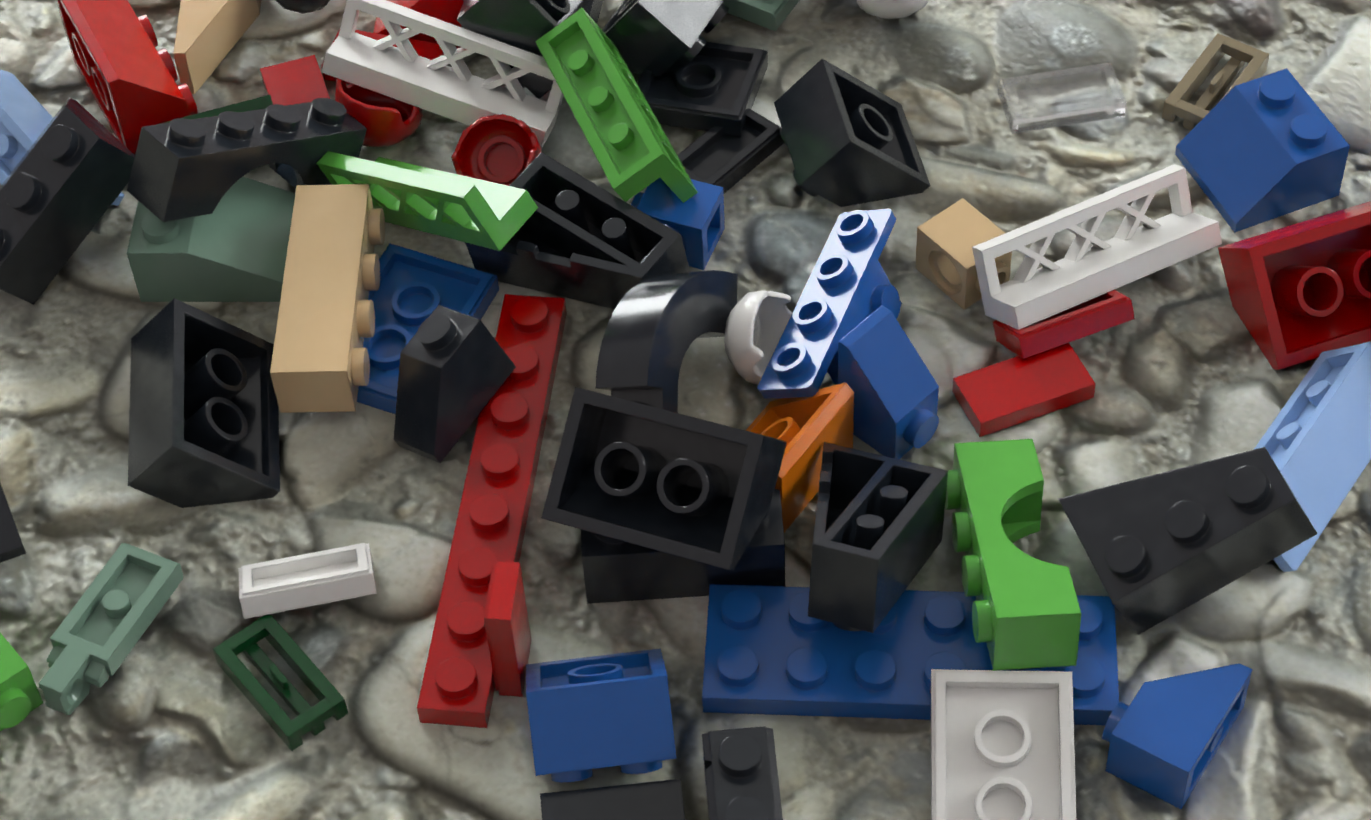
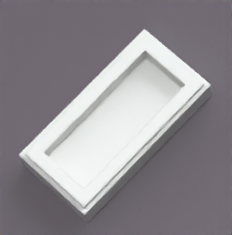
[238,543,377,619]

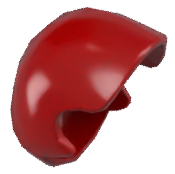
[335,78,422,147]
[451,114,542,186]

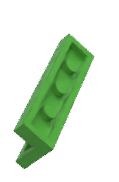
[535,8,698,203]
[317,151,538,251]

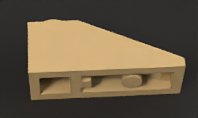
[173,0,261,94]

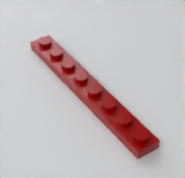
[417,294,567,728]

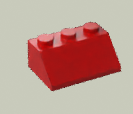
[56,0,198,155]
[1218,201,1371,370]

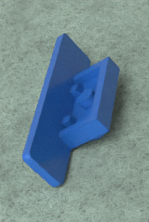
[757,208,902,399]

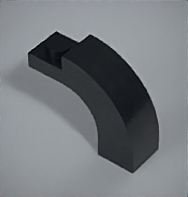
[595,270,738,413]

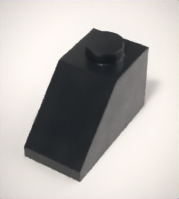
[393,305,516,463]

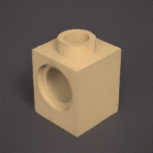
[915,198,1012,310]

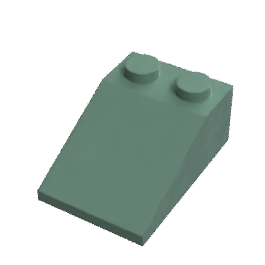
[127,177,295,302]

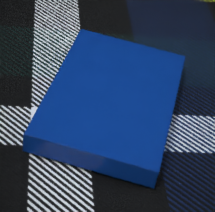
[357,243,499,414]

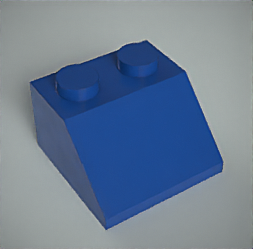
[1175,68,1350,233]
[526,648,677,782]

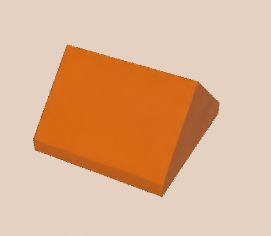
[745,382,854,533]

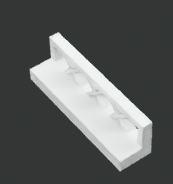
[321,0,563,149]
[972,164,1222,330]

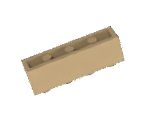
[270,184,385,413]

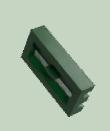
[213,614,348,751]

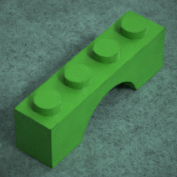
[945,439,1081,671]

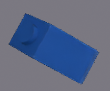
[838,305,939,459]
[1102,663,1252,809]

